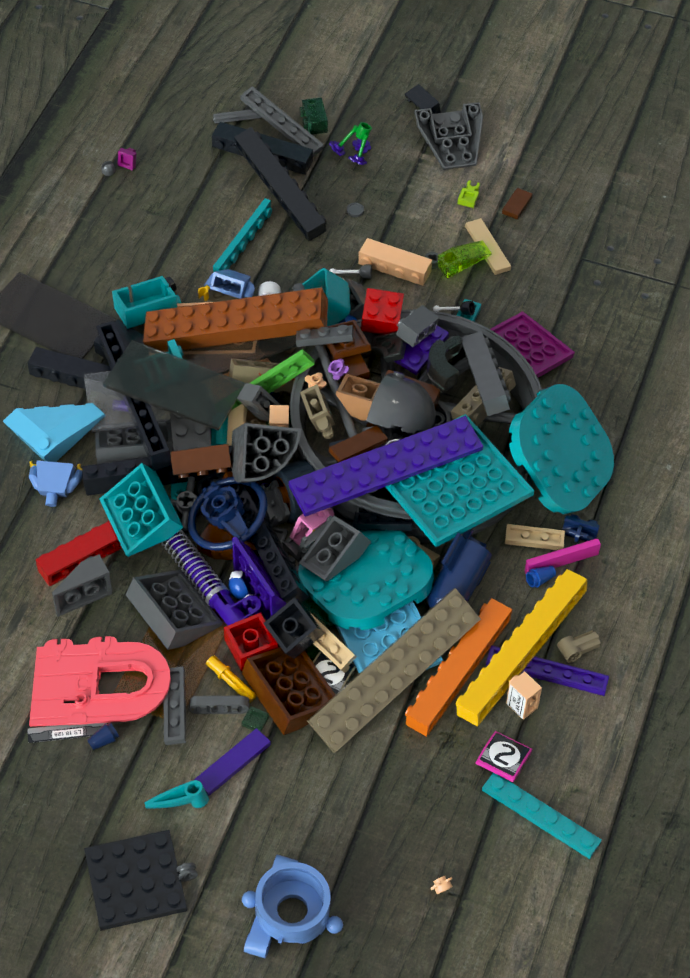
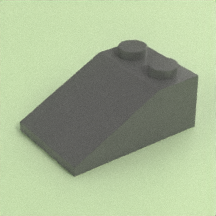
[299,516,371,582]
[52,554,112,617]

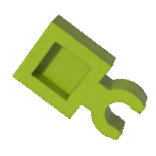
[457,180,480,208]

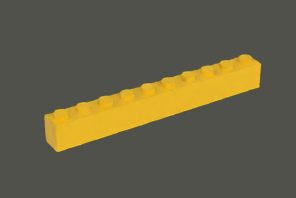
[456,569,587,727]

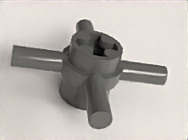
[170,476,203,532]

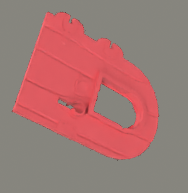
[29,636,171,727]

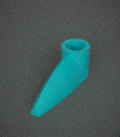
[145,780,209,809]

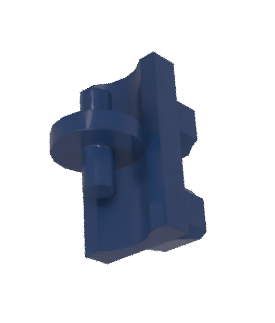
[562,514,600,543]

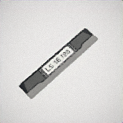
[28,723,107,743]

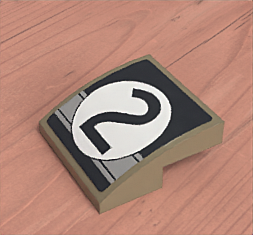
[313,651,357,695]

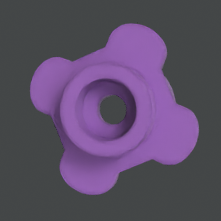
[328,359,349,380]

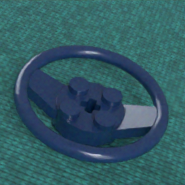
[188,477,268,551]

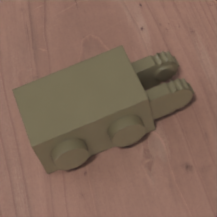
[300,384,335,439]

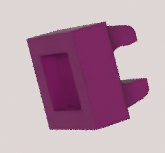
[117,148,136,170]

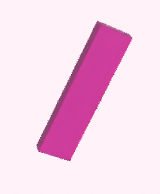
[524,539,601,573]

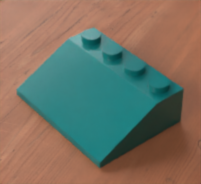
[99,463,183,557]

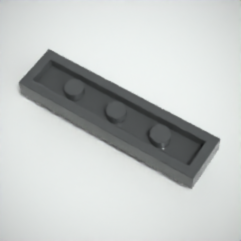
[164,667,186,745]

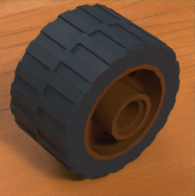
[271,460,315,524]

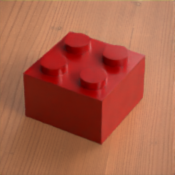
[361,288,404,334]
[224,612,278,671]

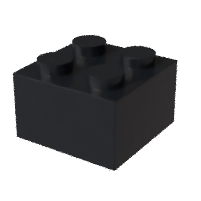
[263,597,325,659]

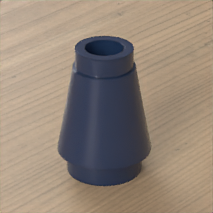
[87,723,120,750]

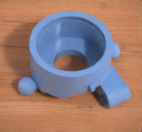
[242,854,343,958]

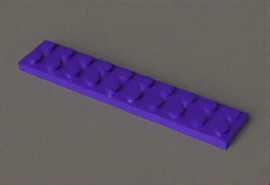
[288,416,483,517]

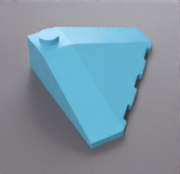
[3,403,106,462]

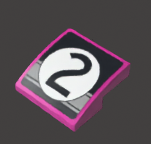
[476,731,533,782]

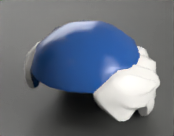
[228,571,253,600]

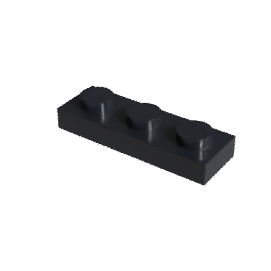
[353,511,414,531]

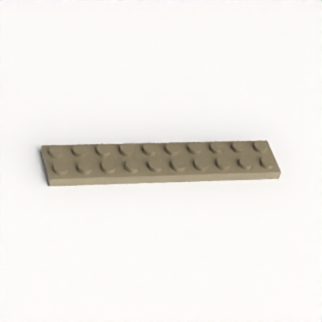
[307,588,481,753]

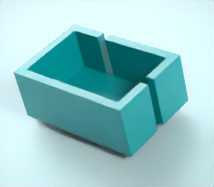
[112,276,177,329]

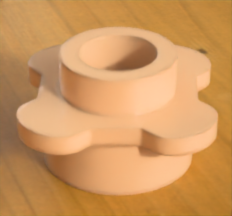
[305,372,326,390]
[431,876,453,894]

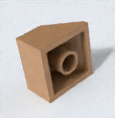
[336,374,380,421]

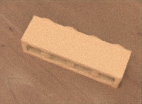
[358,238,432,286]

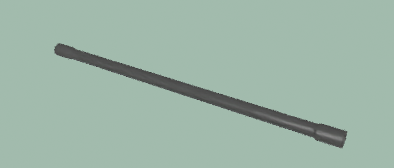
[293,283,377,492]

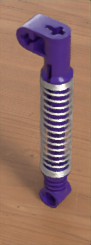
[161,529,262,626]

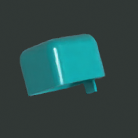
[303,268,351,326]

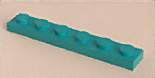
[213,198,272,273]
[482,773,602,859]

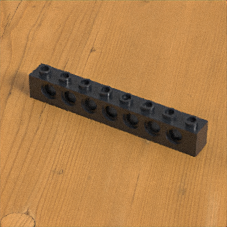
[230,484,309,603]

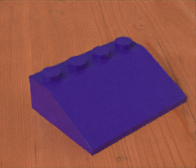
[232,536,287,620]

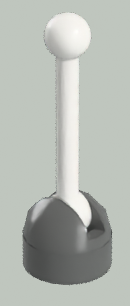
[329,264,372,279]

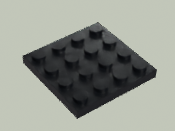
[84,830,187,931]

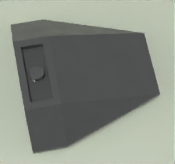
[414,102,483,170]

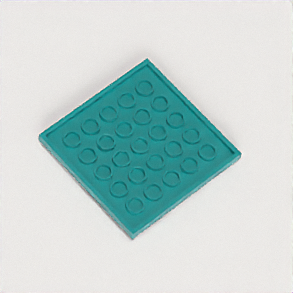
[386,414,534,547]

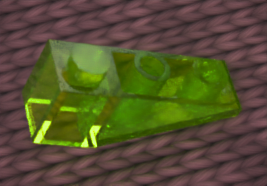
[438,240,492,278]

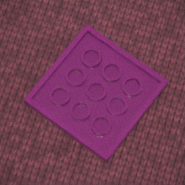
[490,311,575,378]

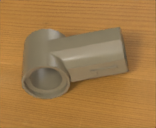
[557,630,601,663]

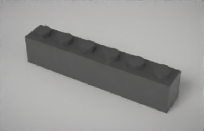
[460,331,511,416]

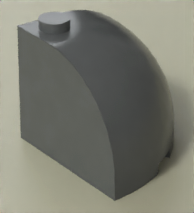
[366,371,436,434]
[231,423,301,483]

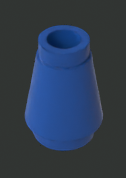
[526,566,556,588]

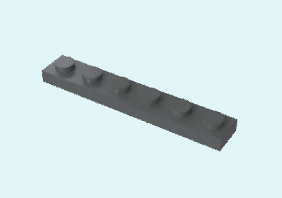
[240,86,324,157]

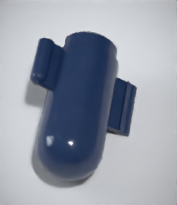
[427,529,492,609]

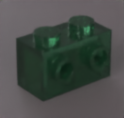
[299,97,328,135]

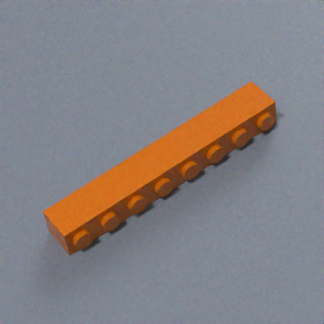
[405,598,512,737]

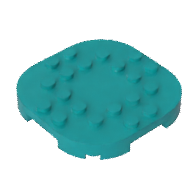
[509,384,614,515]
[298,530,434,630]

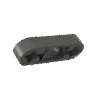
[189,696,249,714]

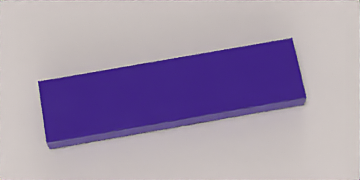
[194,728,271,796]

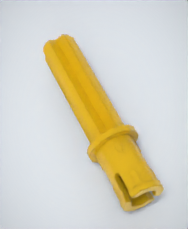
[206,655,256,703]

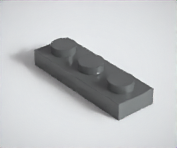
[296,325,354,347]

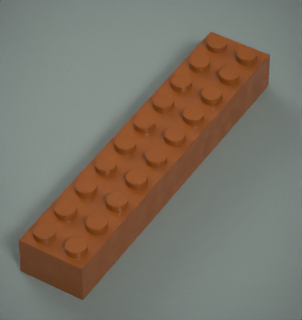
[143,287,328,354]

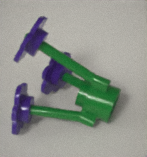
[329,122,372,165]

